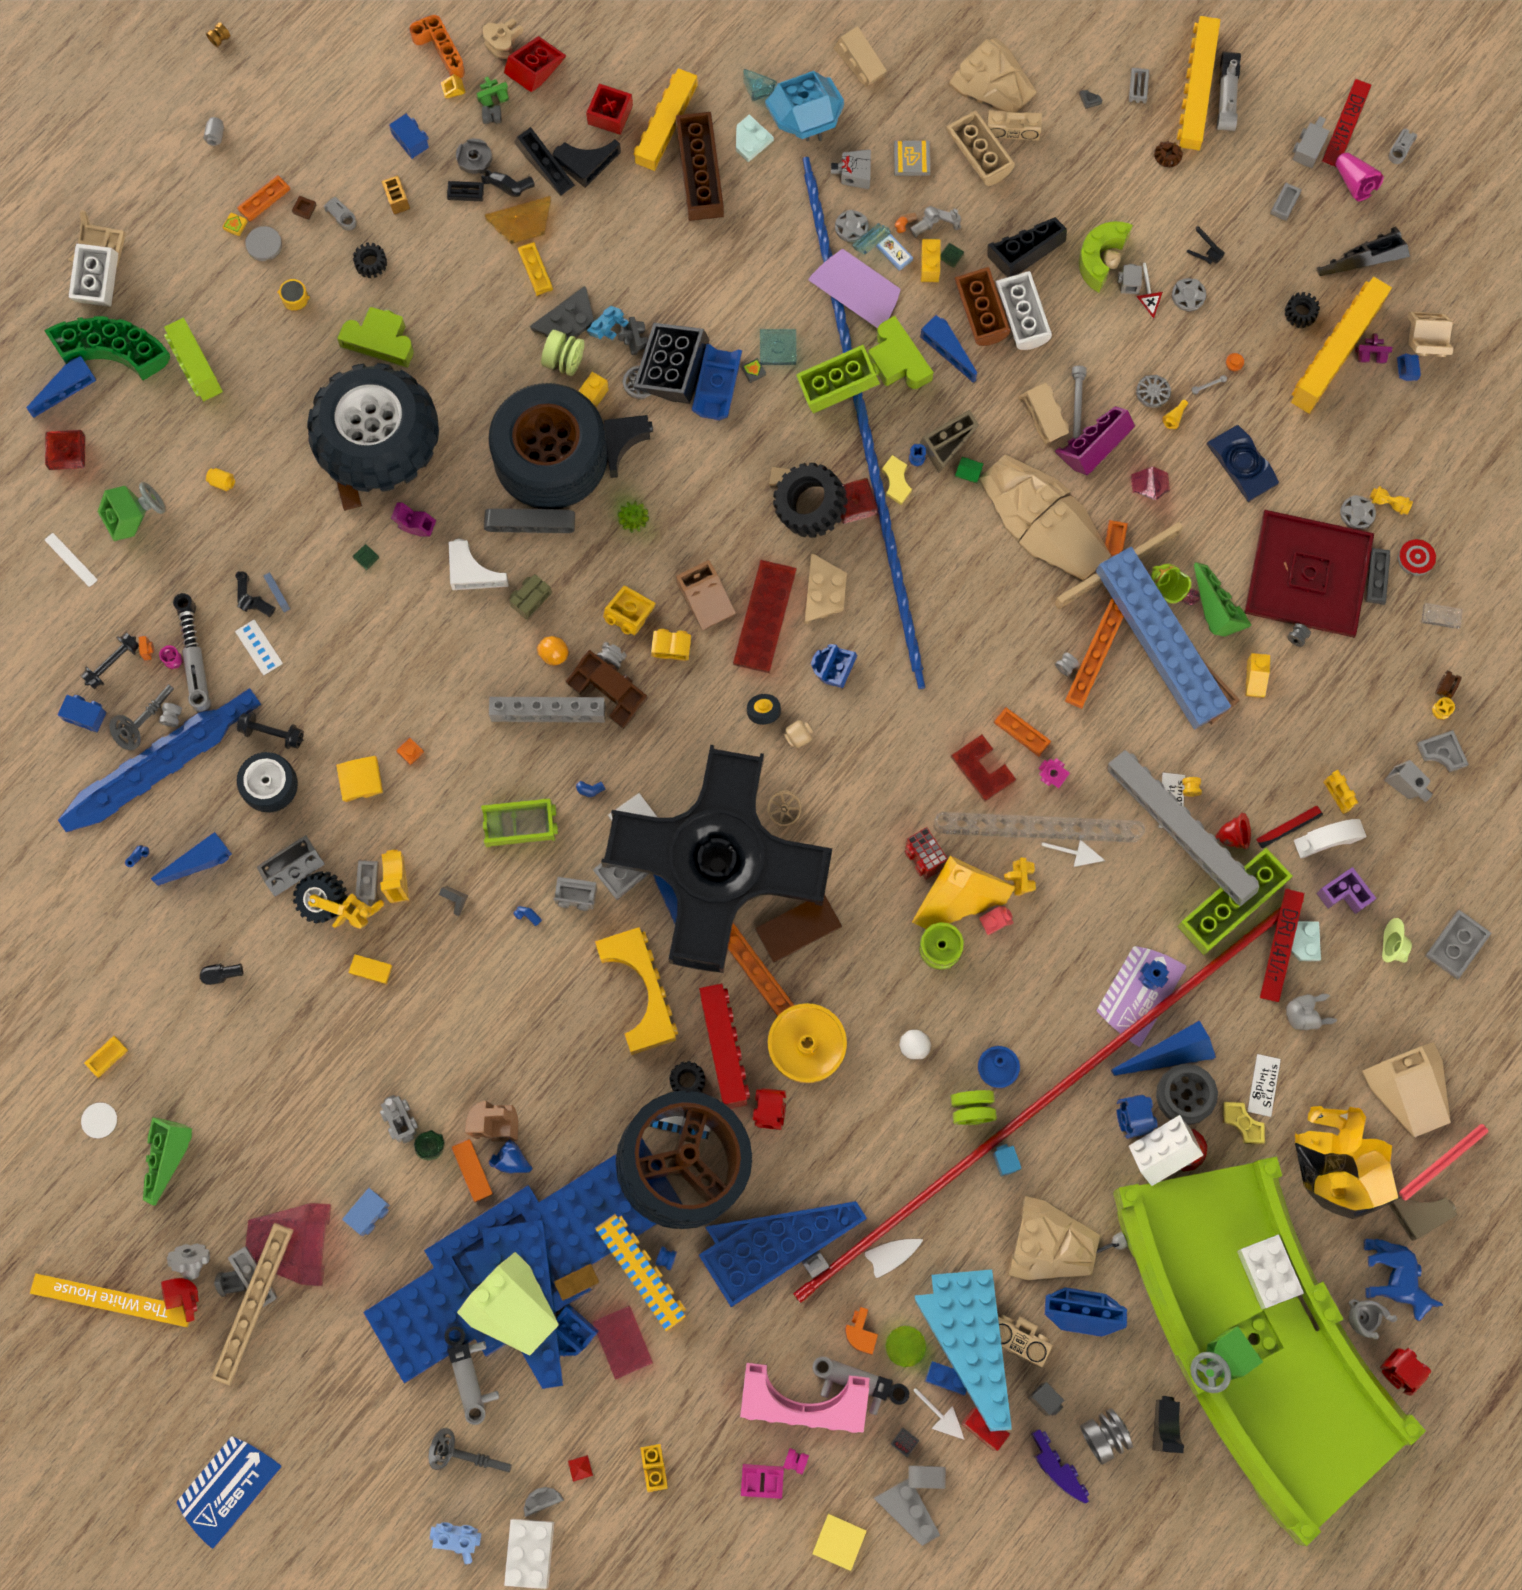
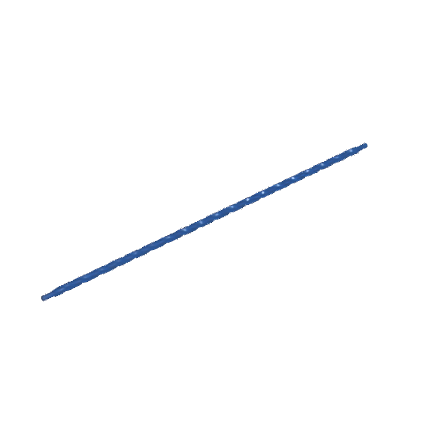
[802,157,925,689]

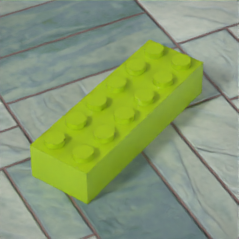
[1177,848,1293,955]

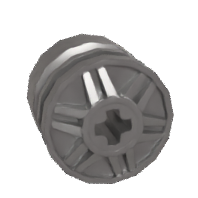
[1080,1408,1133,1465]

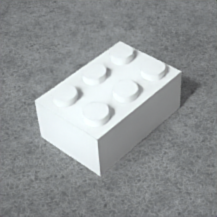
[69,244,119,307]
[1129,1115,1203,1186]
[1237,1235,1304,1309]
[504,1519,554,1589]

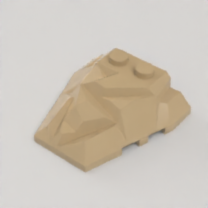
[949,38,1036,113]
[979,454,1071,541]
[1008,1196,1100,1281]

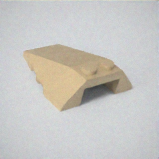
[1019,495,1111,581]

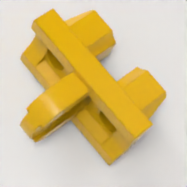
[1004,857,1036,896]

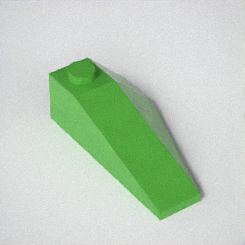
[1194,562,1251,637]
[143,1117,192,1206]

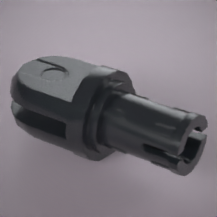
[199,963,244,985]

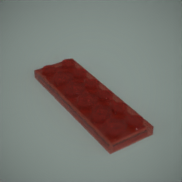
[733,560,797,674]

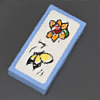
[876,233,913,271]

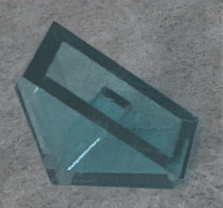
[743,69,777,102]

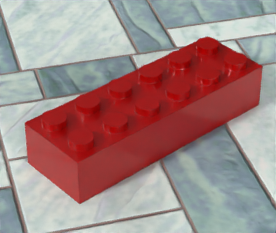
[699,983,750,1109]

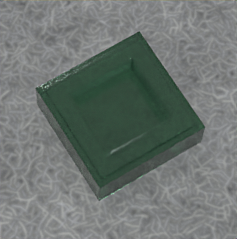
[940,243,964,268]
[352,544,379,570]

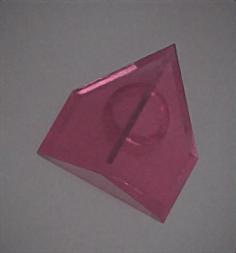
[1131,466,1170,500]

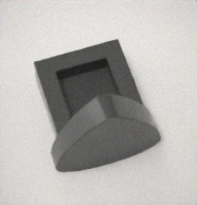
[439,886,468,916]
[214,1271,246,1297]

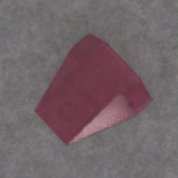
[245,1203,331,1286]

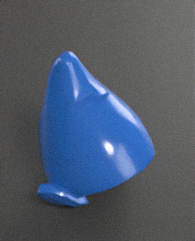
[489,1139,533,1174]

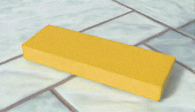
[517,242,553,296]

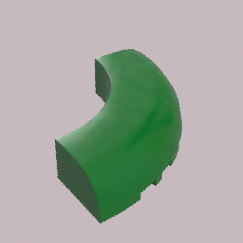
[44,316,170,381]

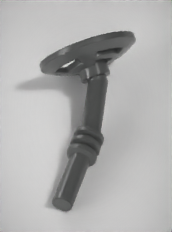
[109,684,174,750]
[428,1428,512,1473]

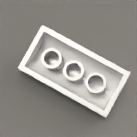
[995,271,1052,350]

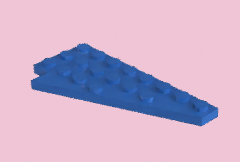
[699,1201,867,1307]
[465,1220,564,1389]

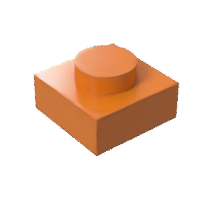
[138,636,154,661]
[396,738,424,765]

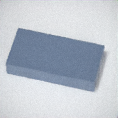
[264,572,290,612]

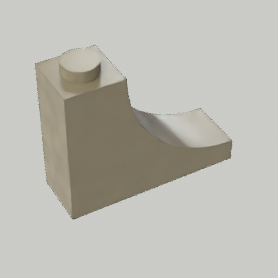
[1389,1191,1457,1241]

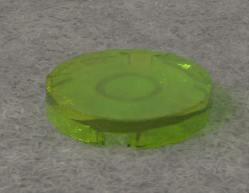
[885,1326,926,1368]

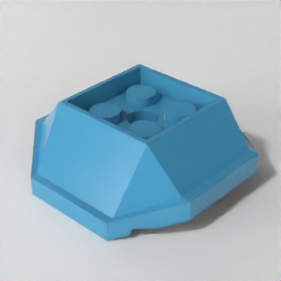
[765,71,844,139]

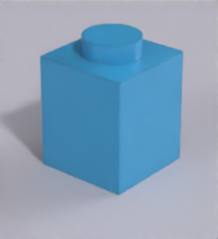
[993,1144,1022,1177]

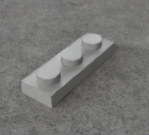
[228,1246,278,1307]

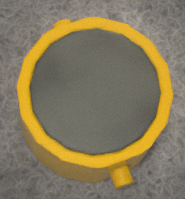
[277,279,310,311]

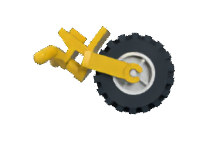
[293,871,384,929]

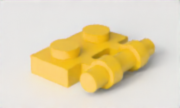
[1323,770,1359,814]

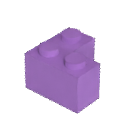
[1316,867,1377,914]

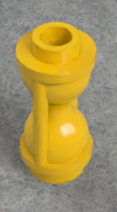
[1369,486,1413,515]

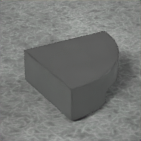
[1079,90,1103,109]

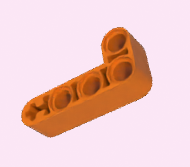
[409,15,465,78]

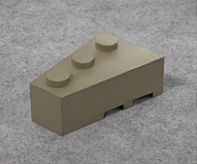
[920,410,979,473]

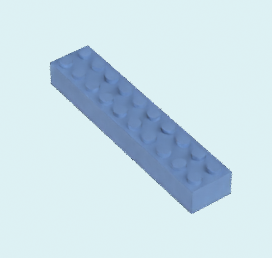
[1096,546,1231,730]

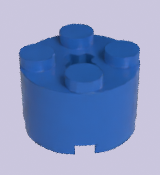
[1116,1095,1158,1139]

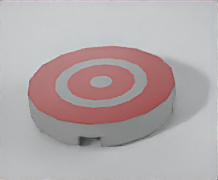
[1398,539,1436,576]

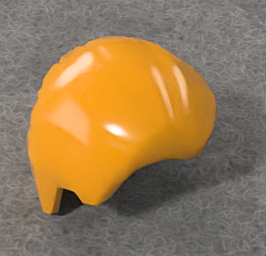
[537,636,569,666]

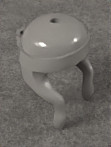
[1286,994,1337,1030]
[1349,1299,1397,1339]

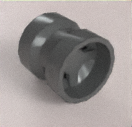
[482,105,502,124]

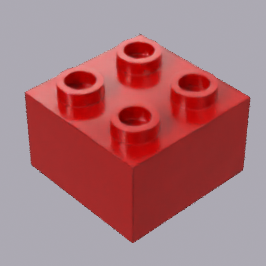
[586,83,633,135]

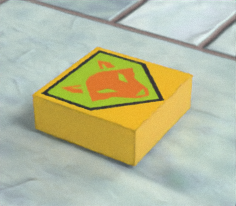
[222,213,248,236]

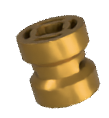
[206,22,231,48]

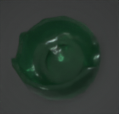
[414,1130,445,1161]

